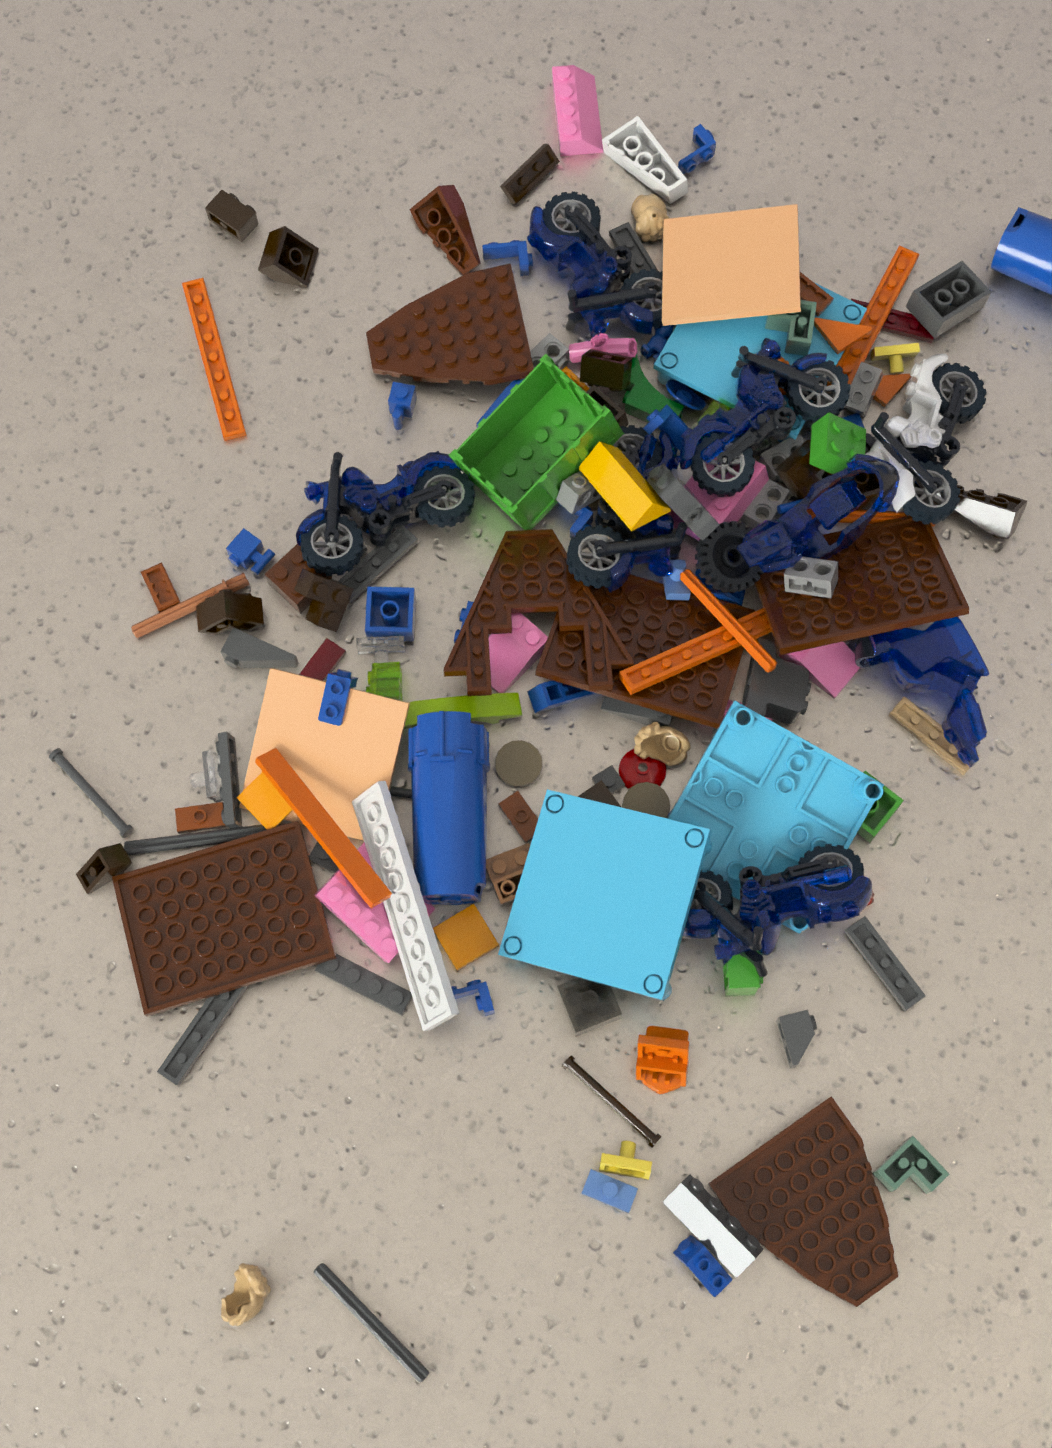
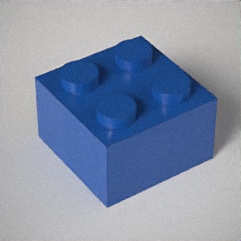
[365,587,416,641]

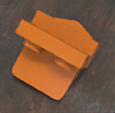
[636,1026,689,1094]

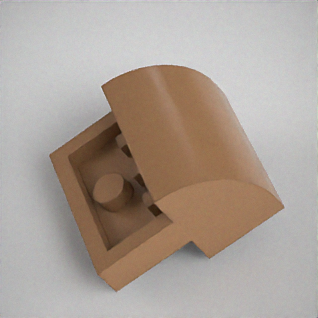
[486,843,530,905]

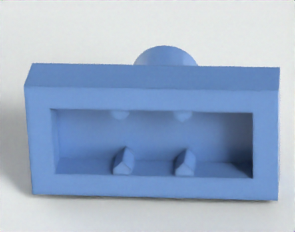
[661,559,691,600]
[581,1169,638,1213]

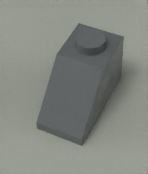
[776,1009,817,1069]

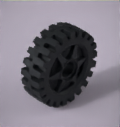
[695,521,767,593]

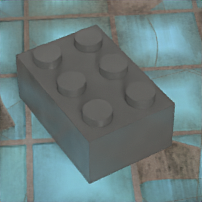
[906,261,992,338]

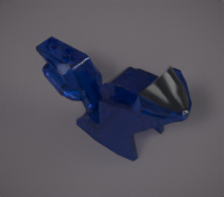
[737,454,900,573]
[855,617,989,768]

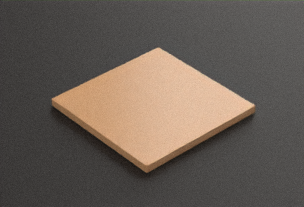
[662,204,801,326]
[239,668,410,841]

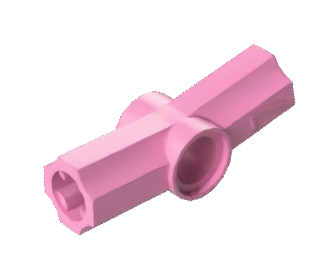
[569,333,638,363]

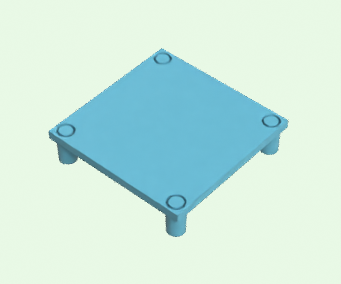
[653,283,867,443]
[667,700,884,934]
[498,789,712,1001]

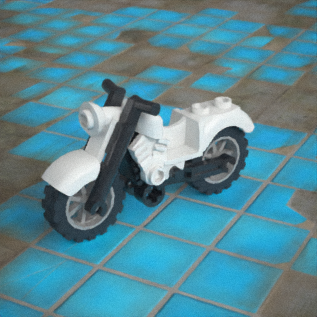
[865,354,987,524]

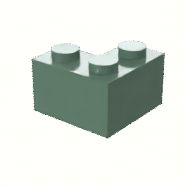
[765,300,817,356]
[872,1136,950,1194]

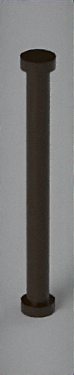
[562,1055,662,1148]

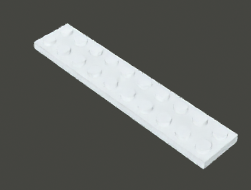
[352,781,459,1031]

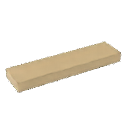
[888,696,979,775]

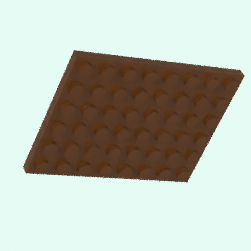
[755,516,969,655]
[535,561,755,729]
[112,821,336,1017]

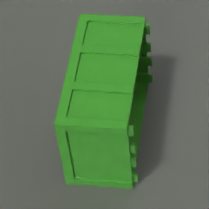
[448,354,624,530]

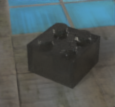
[557,978,622,1037]

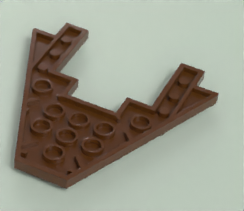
[444,529,634,696]

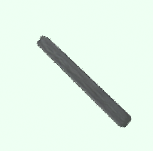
[124,824,267,855]
[314,1263,429,1382]

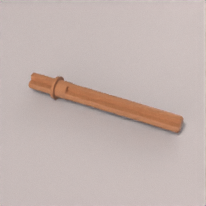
[131,572,250,638]

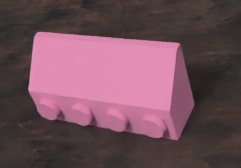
[552,65,603,157]

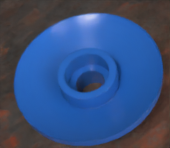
[666,380,706,410]

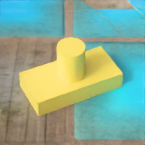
[870,343,920,375]
[599,1141,652,1180]

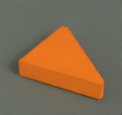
[814,318,872,355]
[873,374,912,407]

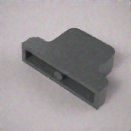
[646,463,720,541]
[742,637,811,724]

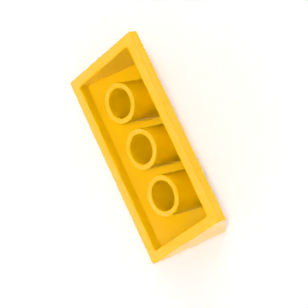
[579,441,671,531]

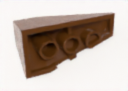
[409,185,481,275]

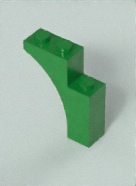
[622,336,684,423]

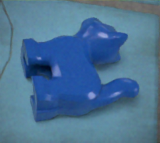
[640,325,674,364]

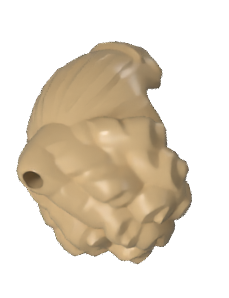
[631,194,669,242]
[634,722,691,766]
[221,1263,271,1326]

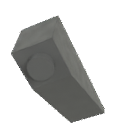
[220,627,299,668]
[601,696,673,726]

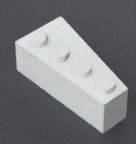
[602,116,688,204]

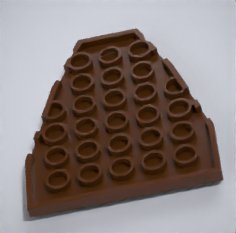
[366,263,534,385]
[708,1096,899,1307]

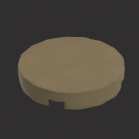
[495,740,542,788]
[622,782,670,818]

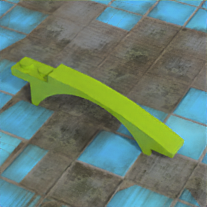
[404,693,522,729]

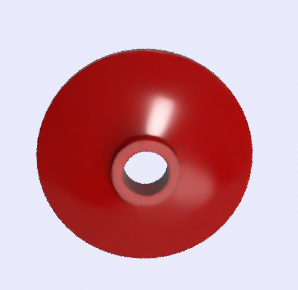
[619,749,666,790]

